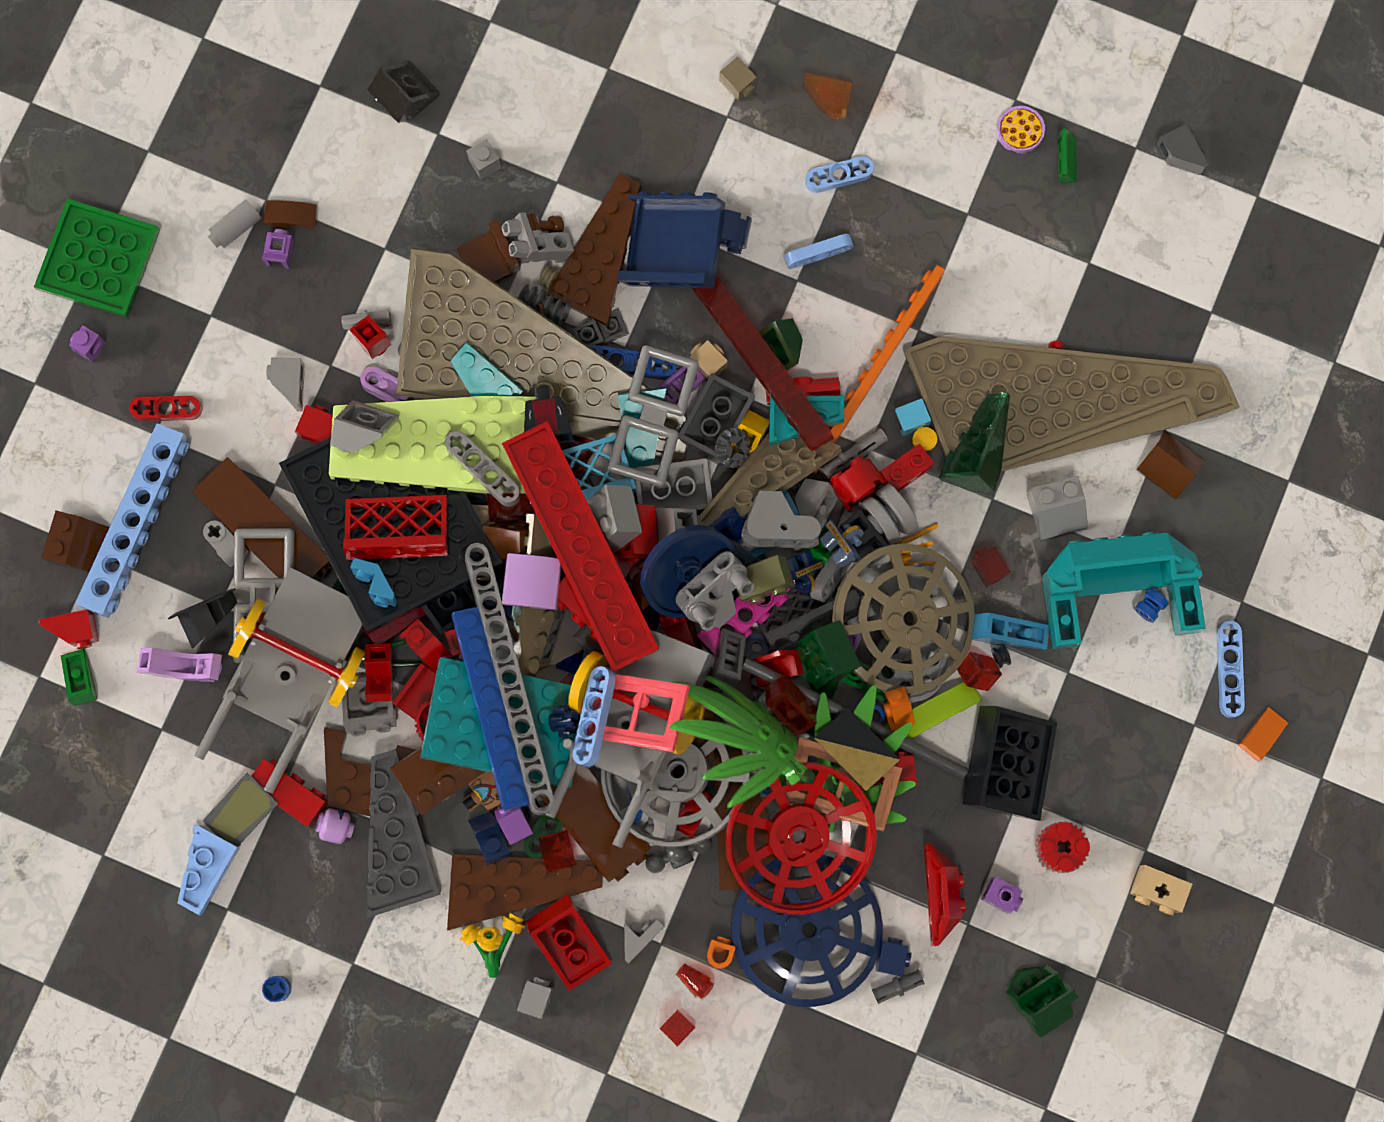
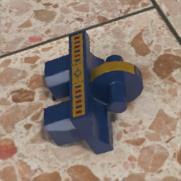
[787,550,824,594]

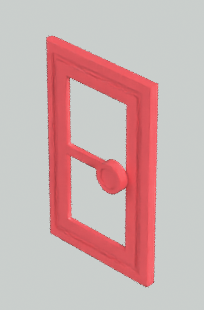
[587,674,690,752]

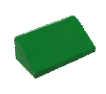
[1058,129,1077,183]

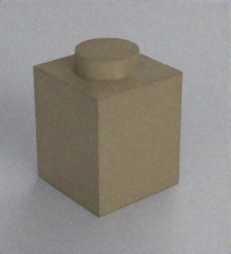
[719,57,757,101]

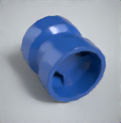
[1134,588,1169,623]
[262,976,292,1002]

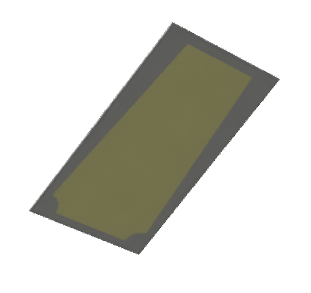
[203,773,278,847]

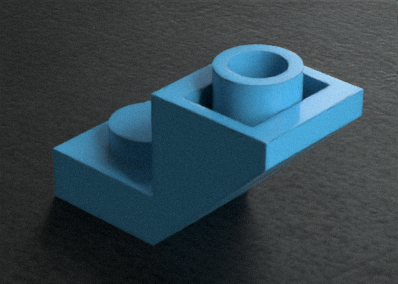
[351,558,397,607]

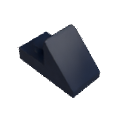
[468,811,510,866]

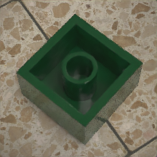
[796,620,861,690]

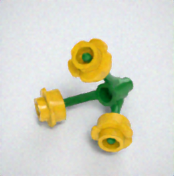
[460,913,525,978]

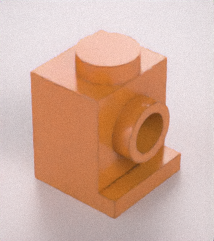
[883,687,915,731]

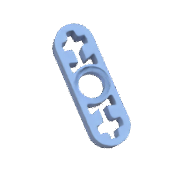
[805,156,874,193]
[784,234,854,269]

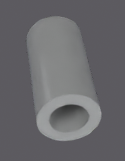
[208,200,262,248]

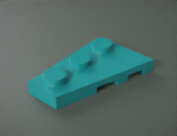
[451,341,523,397]
[617,387,667,467]
[769,396,844,446]

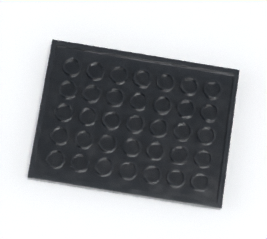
[279,397,503,634]

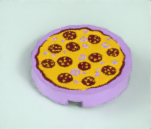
[997,106,1045,154]

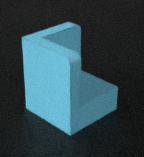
[895,399,931,436]

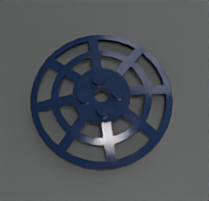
[731,855,883,1007]

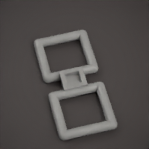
[608,345,699,487]
[233,528,294,663]

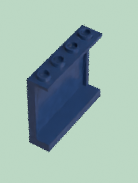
[617,192,726,289]

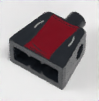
[524,386,573,443]

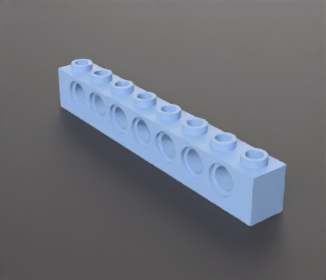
[75,423,189,618]

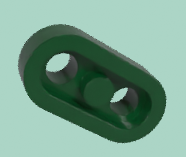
[524,815,563,859]

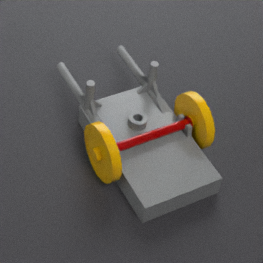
[194,567,365,794]
[545,629,715,848]

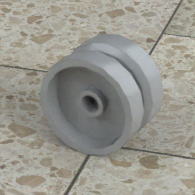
[858,483,918,545]

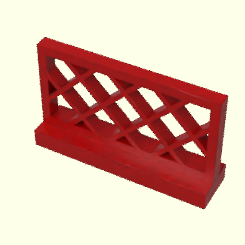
[343,495,448,560]

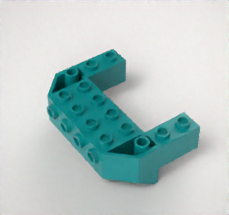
[1042,532,1206,650]

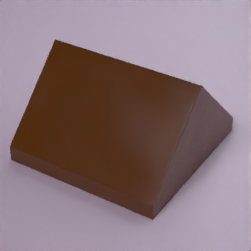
[1136,432,1205,499]

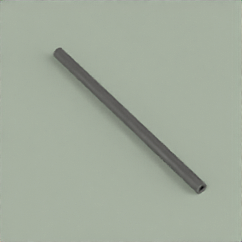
[742,657,968,779]

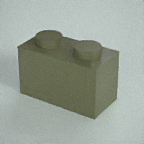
[737,555,795,605]

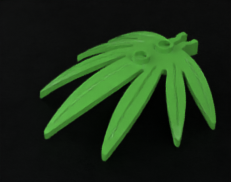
[669,675,807,808]
[778,685,916,833]

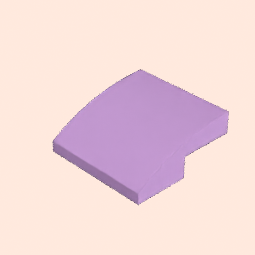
[502,553,561,610]

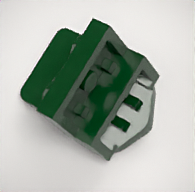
[1005,964,1078,1037]

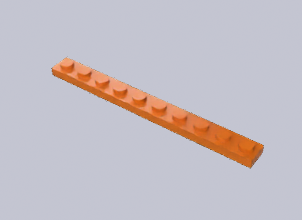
[812,265,945,475]

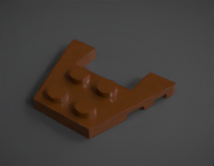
[324,727,416,817]

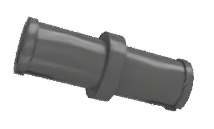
[872,969,925,1004]

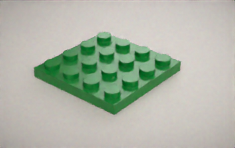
[34,198,160,318]

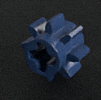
[548,705,580,737]

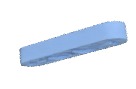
[1217,620,1245,718]
[573,666,616,767]

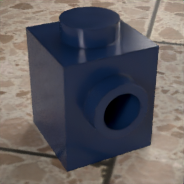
[876,937,912,977]

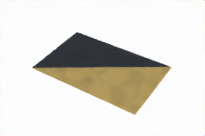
[814,708,900,791]

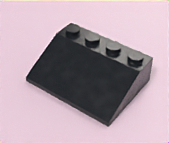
[962,706,1057,821]

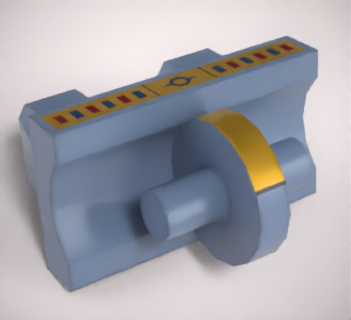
[820,520,863,568]

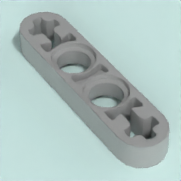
[445,431,520,507]

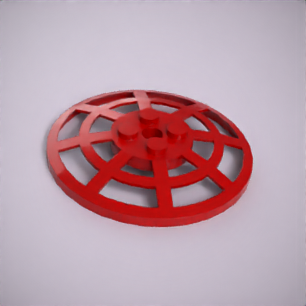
[725,762,877,914]

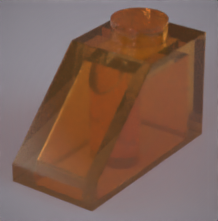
[804,73,853,119]

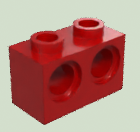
[880,444,934,492]

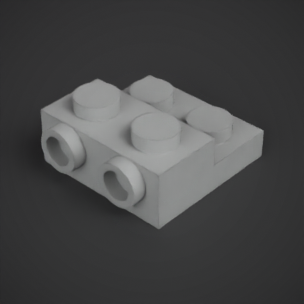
[342,677,397,736]

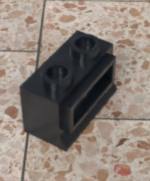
[839,510,888,568]

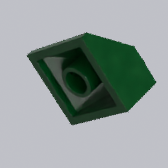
[743,318,803,387]

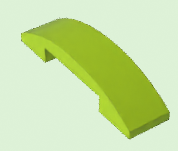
[883,679,982,739]

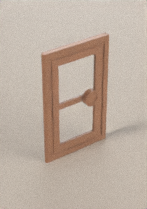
[785,737,902,832]

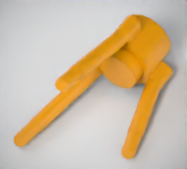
[889,523,938,567]

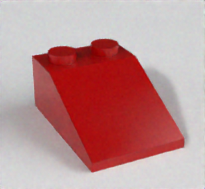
[525,894,612,991]

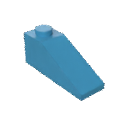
[971,613,1049,650]

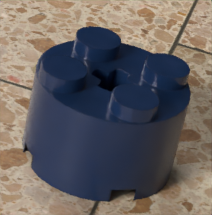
[720,209,752,254]

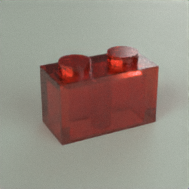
[765,674,817,737]

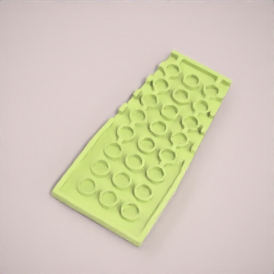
[329,396,535,493]

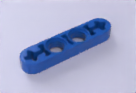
[589,345,676,380]

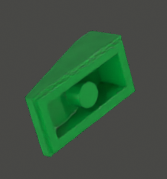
[60,649,97,706]

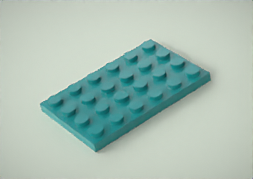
[420,657,581,788]

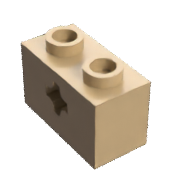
[1130,865,1192,916]

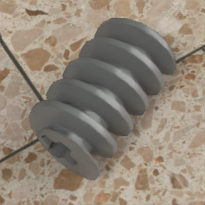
[518,284,571,327]

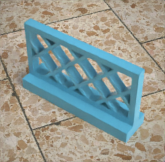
[562,434,636,500]

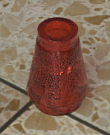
[676,963,715,1000]

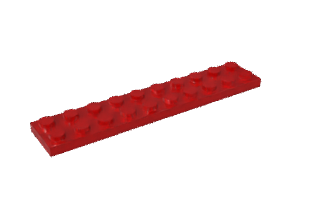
[502,421,659,672]

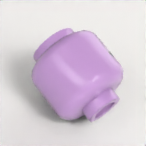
[315,808,355,844]

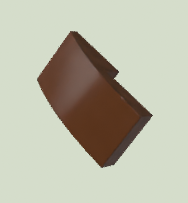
[263,200,317,230]

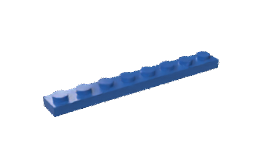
[451,607,529,812]

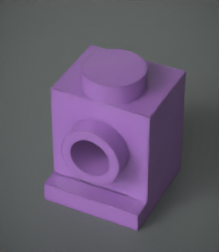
[69,325,106,363]

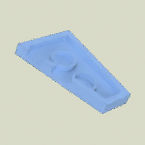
[178,824,240,916]

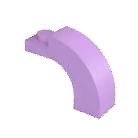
[137,647,222,682]

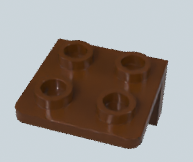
[457,220,521,282]

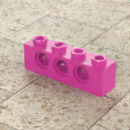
[696,588,790,658]

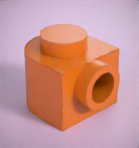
[707,936,736,969]

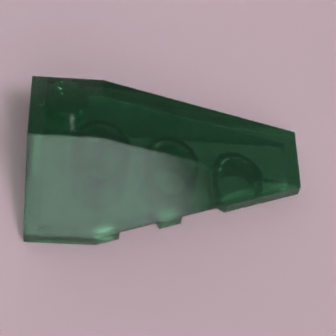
[939,393,1010,493]

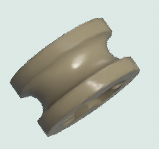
[538,265,559,290]

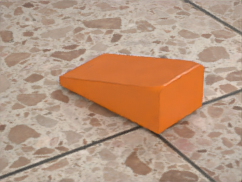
[1238,707,1288,762]

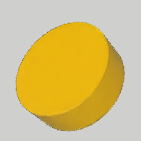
[912,427,937,452]

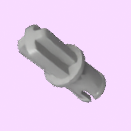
[341,309,391,330]

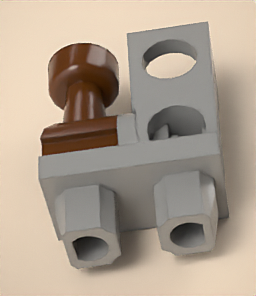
[501,212,574,263]

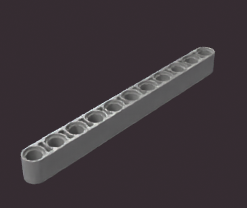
[465,543,554,815]

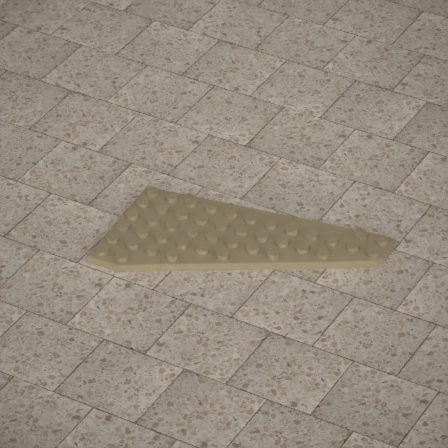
[396,248,687,460]
[903,336,1240,486]

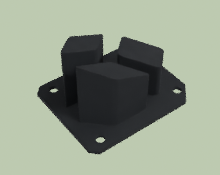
[168,588,238,649]

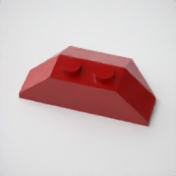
[923,843,966,946]

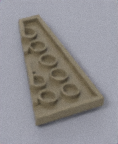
[697,433,842,533]
[514,513,566,677]

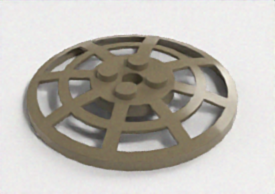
[832,543,975,694]

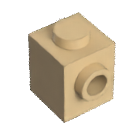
[690,340,728,381]

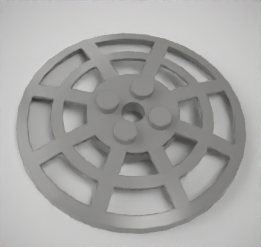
[601,706,751,847]

